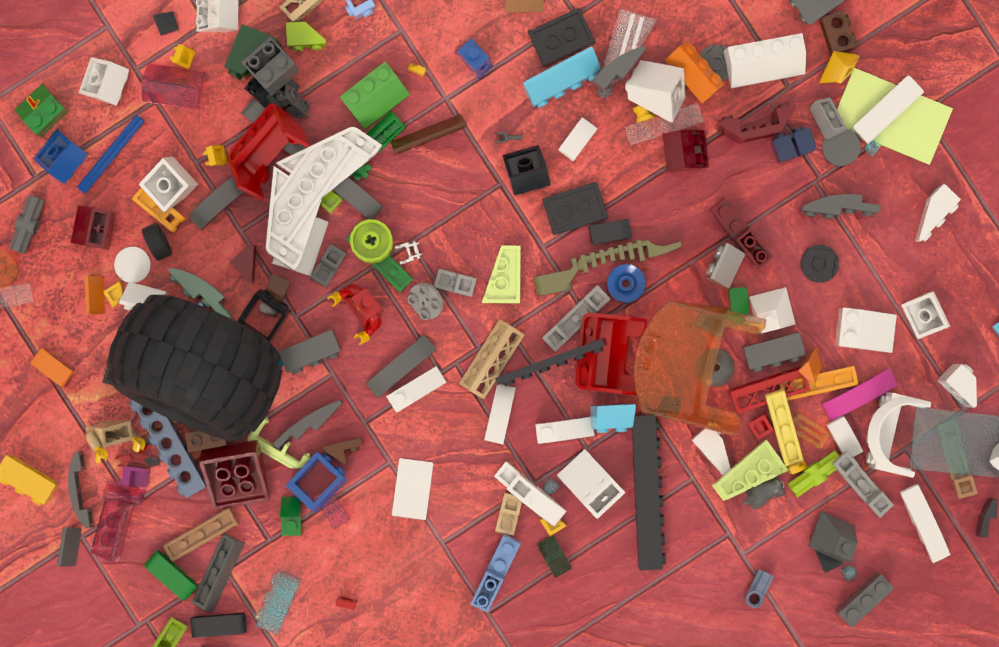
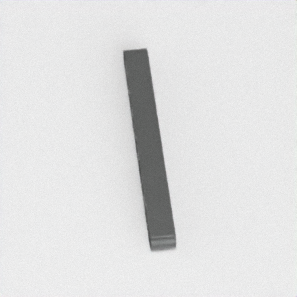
[241,98,383,220]

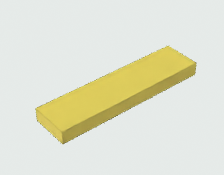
[765,389,804,466]

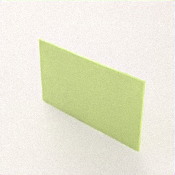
[837,68,953,165]

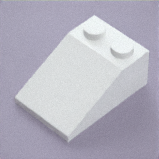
[835,308,897,353]

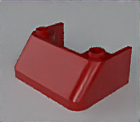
[228,103,310,201]

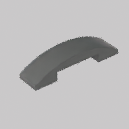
[188,176,246,230]
[366,335,437,398]
[68,451,94,529]

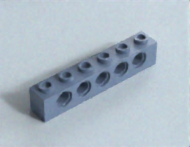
[130,399,206,498]

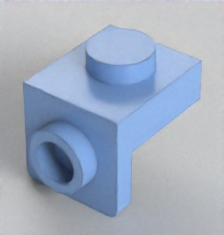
[345,0,376,20]

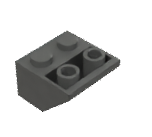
[241,37,300,96]

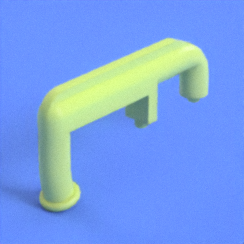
[247,416,311,469]

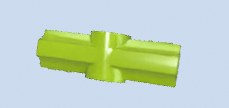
[788,451,839,497]

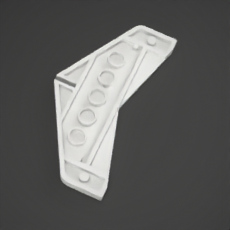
[266,127,382,271]

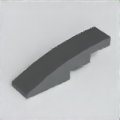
[273,400,343,449]

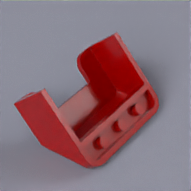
[575,313,647,396]

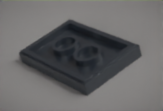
[527,8,595,67]
[542,182,608,236]

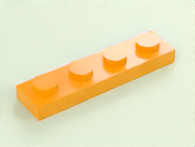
[779,366,859,401]

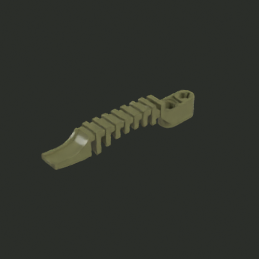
[534,240,681,296]

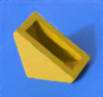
[819,51,860,84]

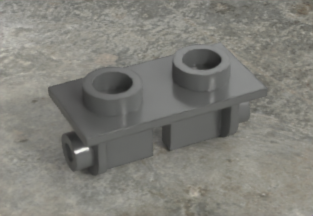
[276,83,310,119]

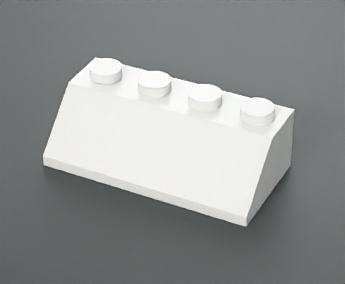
[723,33,806,88]

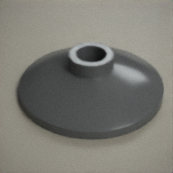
[696,348,734,387]

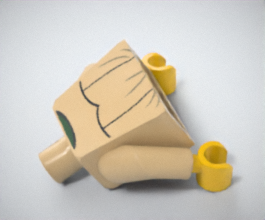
[85,420,146,463]

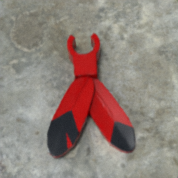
[115,438,161,467]

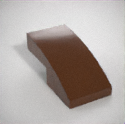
[258,274,291,318]

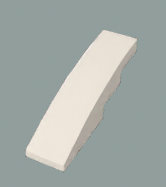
[900,484,950,563]

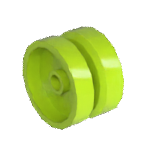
[350,219,393,264]

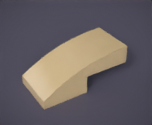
[495,493,522,537]

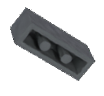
[278,330,342,375]
[742,332,806,372]
[835,572,894,628]

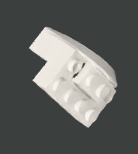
[866,392,931,478]

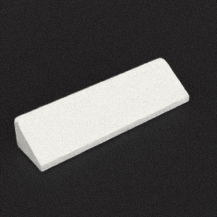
[853,75,924,144]

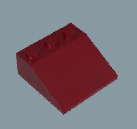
[199,440,270,510]

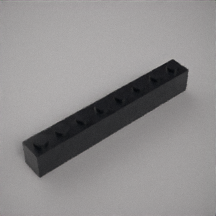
[632,414,666,571]

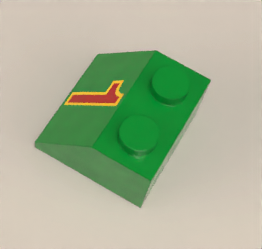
[15,84,69,138]

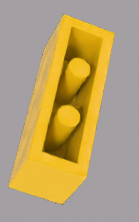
[0,454,60,505]

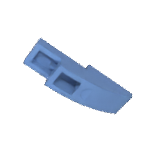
[470,534,521,613]

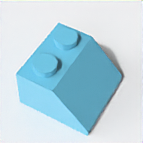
[590,404,636,433]

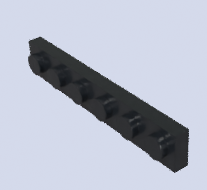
[495,337,608,386]

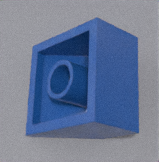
[33,129,88,184]

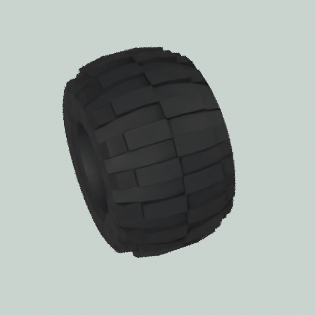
[106,294,283,441]

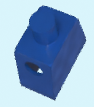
[455,38,493,79]

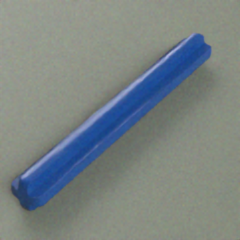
[77,115,144,193]

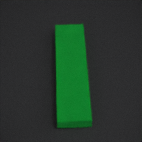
[346,234,414,293]

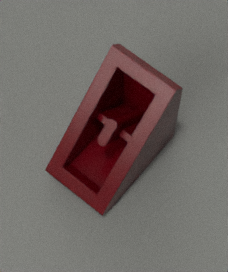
[230,244,257,283]

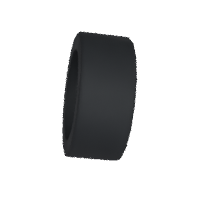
[142,222,172,261]

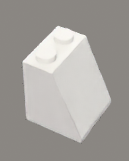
[625,60,686,122]

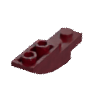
[709,197,773,269]

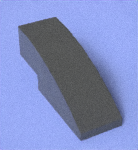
[592,46,646,92]

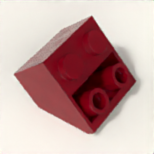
[662,130,709,172]
[71,205,116,250]

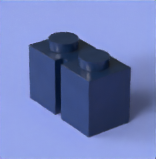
[770,126,817,164]

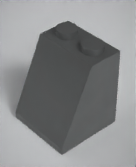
[789,0,847,26]

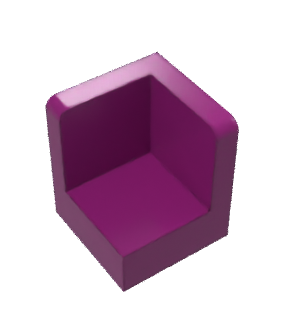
[121,465,150,487]

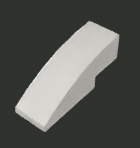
[484,384,516,444]

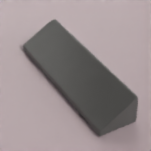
[192,533,245,612]

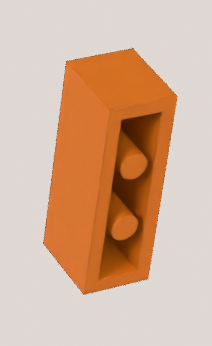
[665,41,725,103]

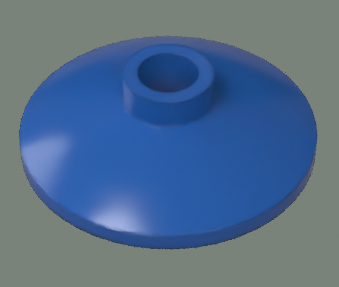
[607,264,646,303]

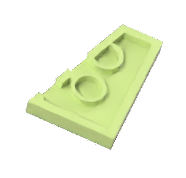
[482,246,521,303]

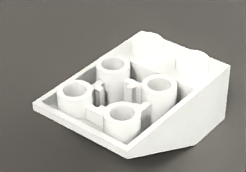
[557,449,625,519]

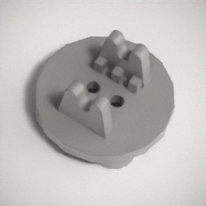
[407,283,444,320]

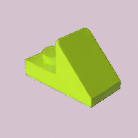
[152,617,188,647]

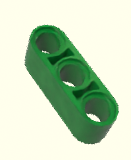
[144,550,198,601]

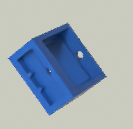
[285,452,348,513]

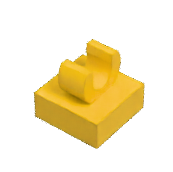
[170,44,196,69]
[203,145,228,166]

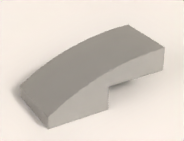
[433,269,477,297]

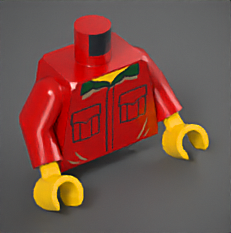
[327,284,382,345]

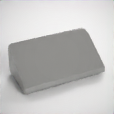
[809,97,847,139]

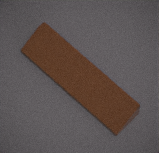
[391,114,466,155]

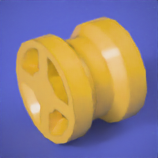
[633,106,655,123]

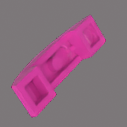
[822,368,898,421]

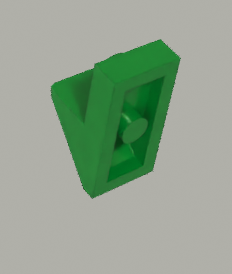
[280,497,302,536]

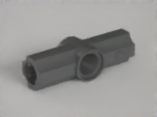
[9,195,45,254]

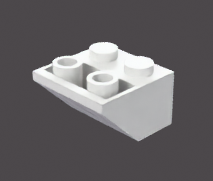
[196,0,238,32]
[119,282,169,310]

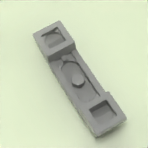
[542,285,610,352]
[832,450,894,518]

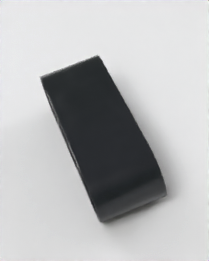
[190,613,247,638]

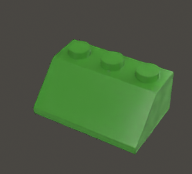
[340,62,410,129]

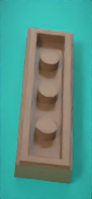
[163,507,239,562]

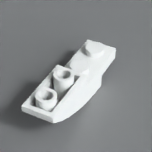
[494,462,567,526]

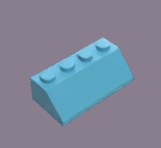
[523,46,602,108]

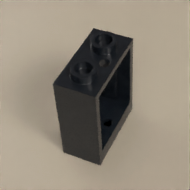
[237,289,292,343]

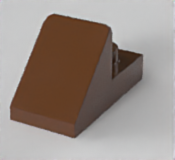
[323,437,364,465]

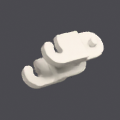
[395,241,423,265]

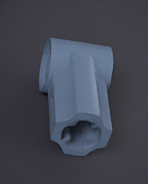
[744,569,774,608]

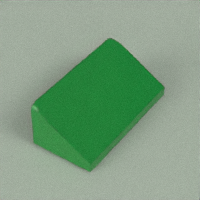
[366,111,406,153]
[728,287,750,327]

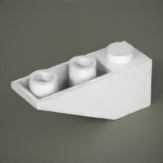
[915,184,961,242]

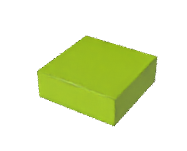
[320,190,344,214]

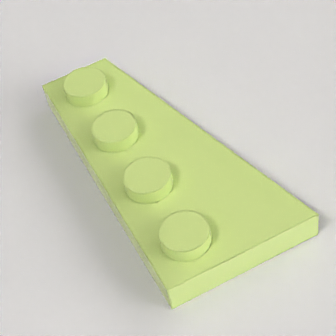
[712,440,789,501]

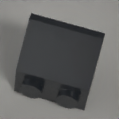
[502,145,551,196]

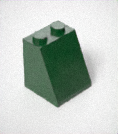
[224,24,282,81]

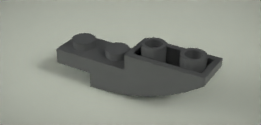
[799,194,881,219]

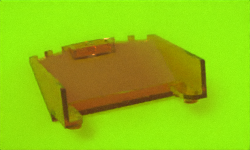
[634,300,767,437]

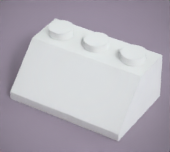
[272,217,329,276]

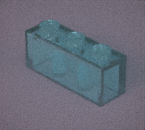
[255,570,302,635]

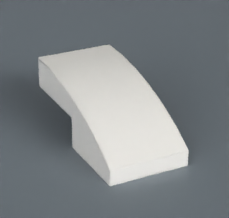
[558,117,598,161]
[827,416,863,457]

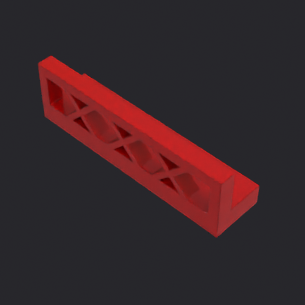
[728,366,810,414]

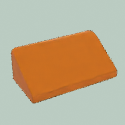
[84,276,105,315]
[799,348,823,383]

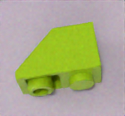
[286,22,327,52]

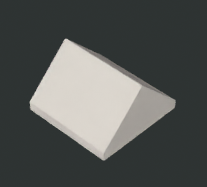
[902,291,950,339]

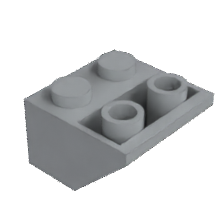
[705,243,745,289]

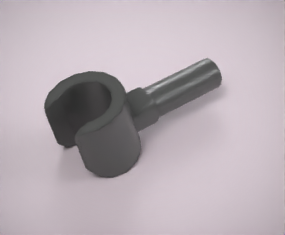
[494,132,522,143]

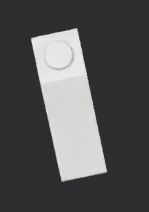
[386,366,446,413]
[535,417,595,444]
[691,424,731,475]

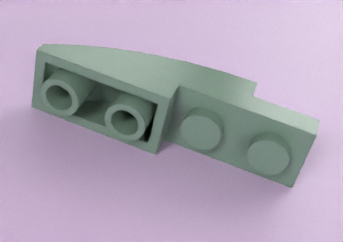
[168,268,233,319]

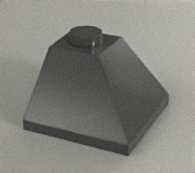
[808,511,858,562]

